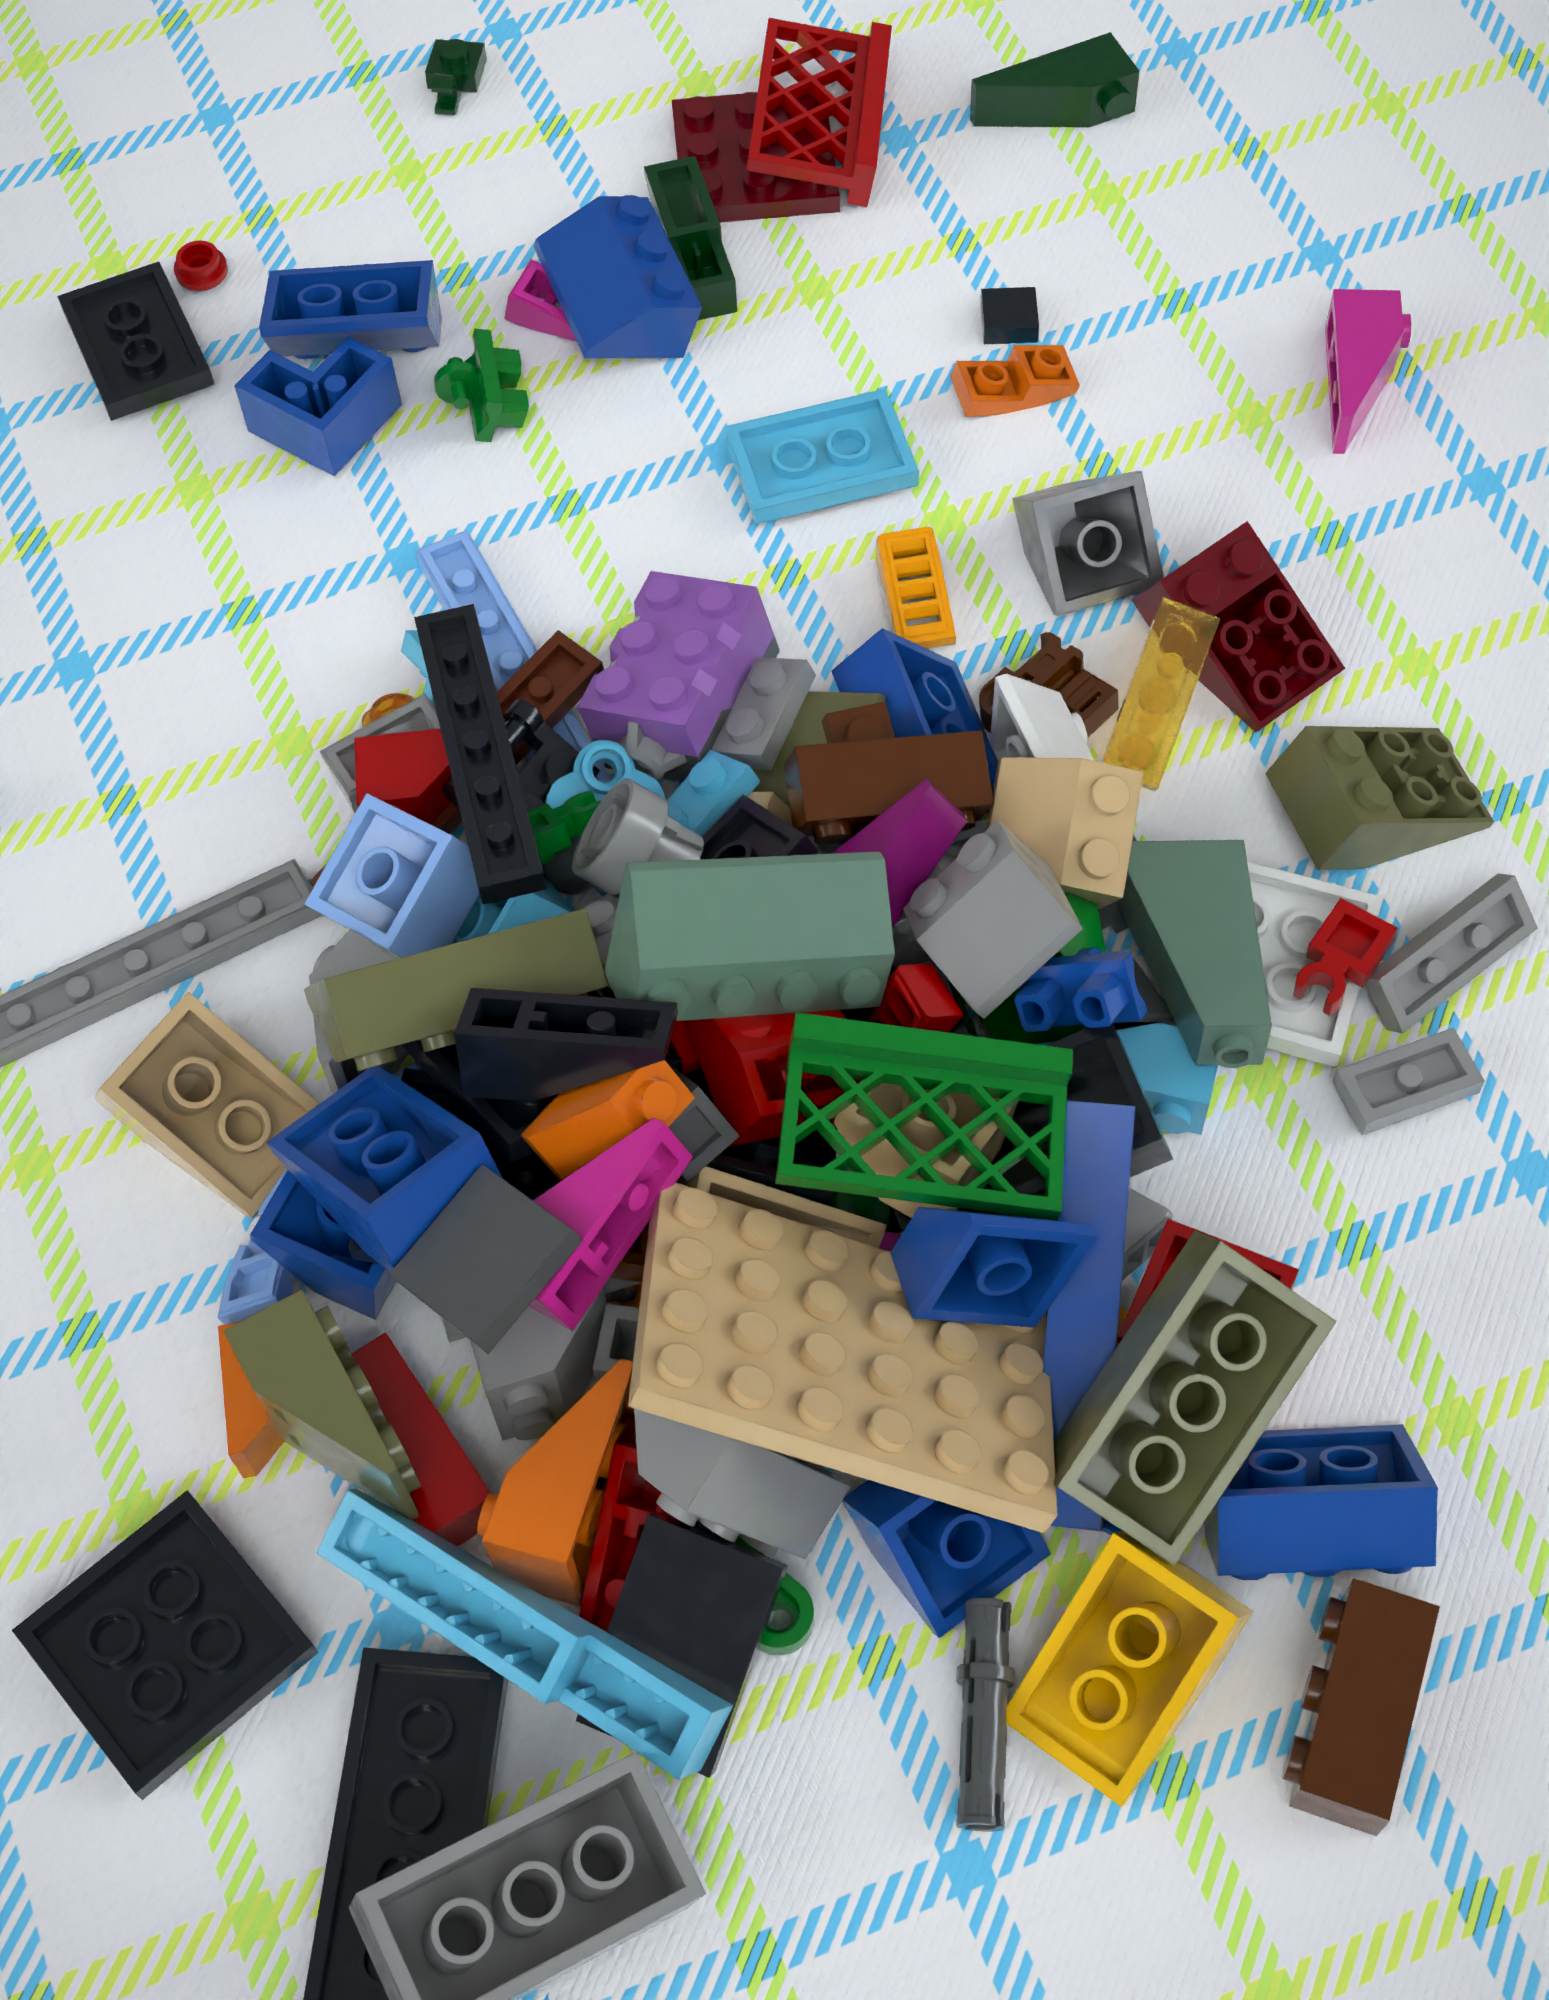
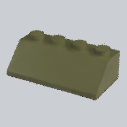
[304,908,608,1071]
[1054,1230,1337,1566]

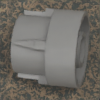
[572,778,704,895]

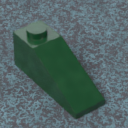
[970,32,1140,128]

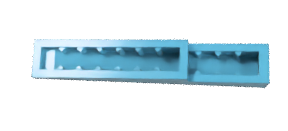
[316,1488,733,1780]

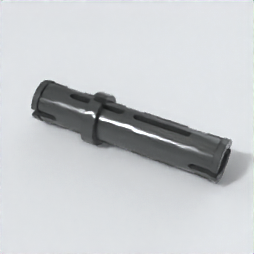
[956,1598,1015,1832]

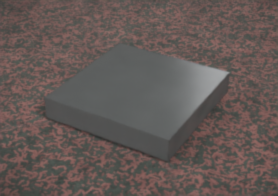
[389,1164,583,1354]

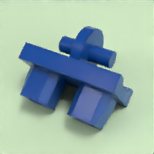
[1014,947,1148,1032]

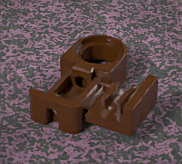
[979,632,1119,737]

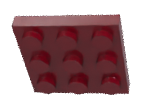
[672,92,840,223]

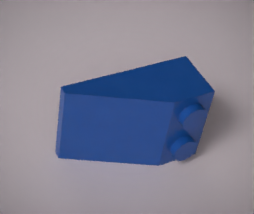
[267,1065,503,1272]

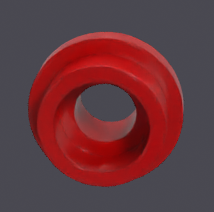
[174,240,228,291]

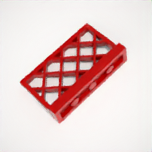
[746,17,892,207]

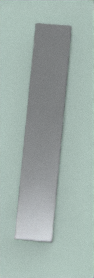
[0,859,322,1067]

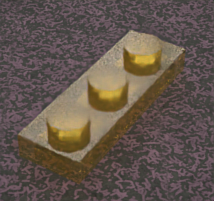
[1102,597,1220,792]

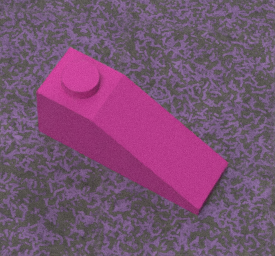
[1325,289,1412,454]
[529,1118,693,1331]

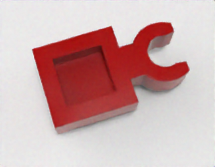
[1293,898,1398,1016]

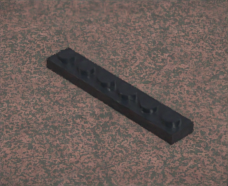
[414,604,547,905]

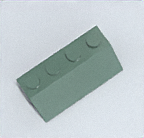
[604,852,895,1021]

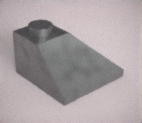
[1012,471,1164,616]

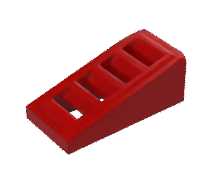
[867,963,963,1033]

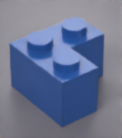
[234,336,402,476]

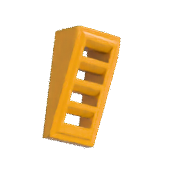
[876,527,956,649]

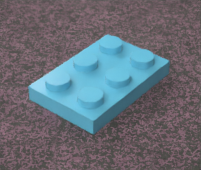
[725,389,919,524]

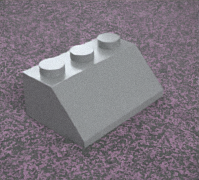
[634,1409,851,1559]

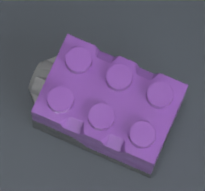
[577,571,780,782]

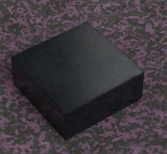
[980,287,1039,344]

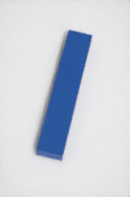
[1043,1100,1136,1531]

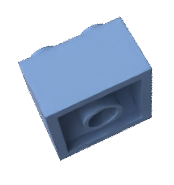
[304,793,480,958]

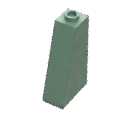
[1116,840,1272,1068]

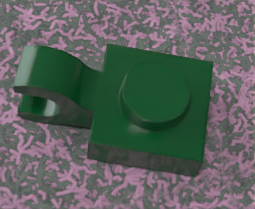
[425,39,487,115]

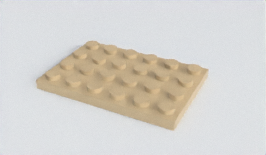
[628,1183,1058,1533]

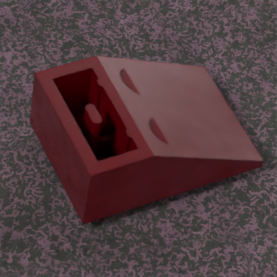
[1132,521,1346,732]

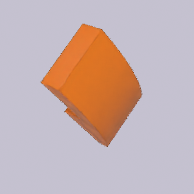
[950,345,1080,417]

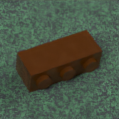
[784,731,994,845]
[1282,1578,1440,1836]

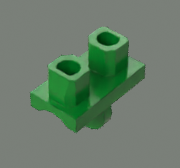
[434,328,529,442]

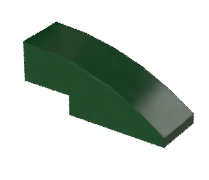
[644,156,738,321]

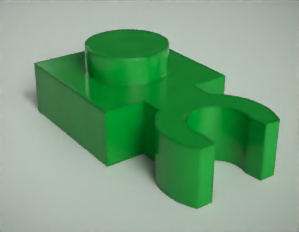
[528,790,601,865]

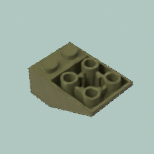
[1265,726,1494,870]
[223,1289,422,1520]

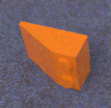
[477,1358,636,1607]

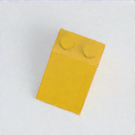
[1006,1531,1254,1807]

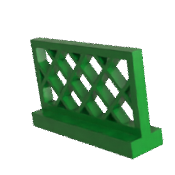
[775,1012,1073,1221]

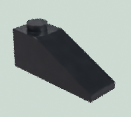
[454,988,678,1102]

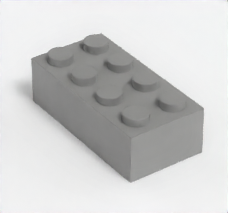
[349,1751,706,2000]

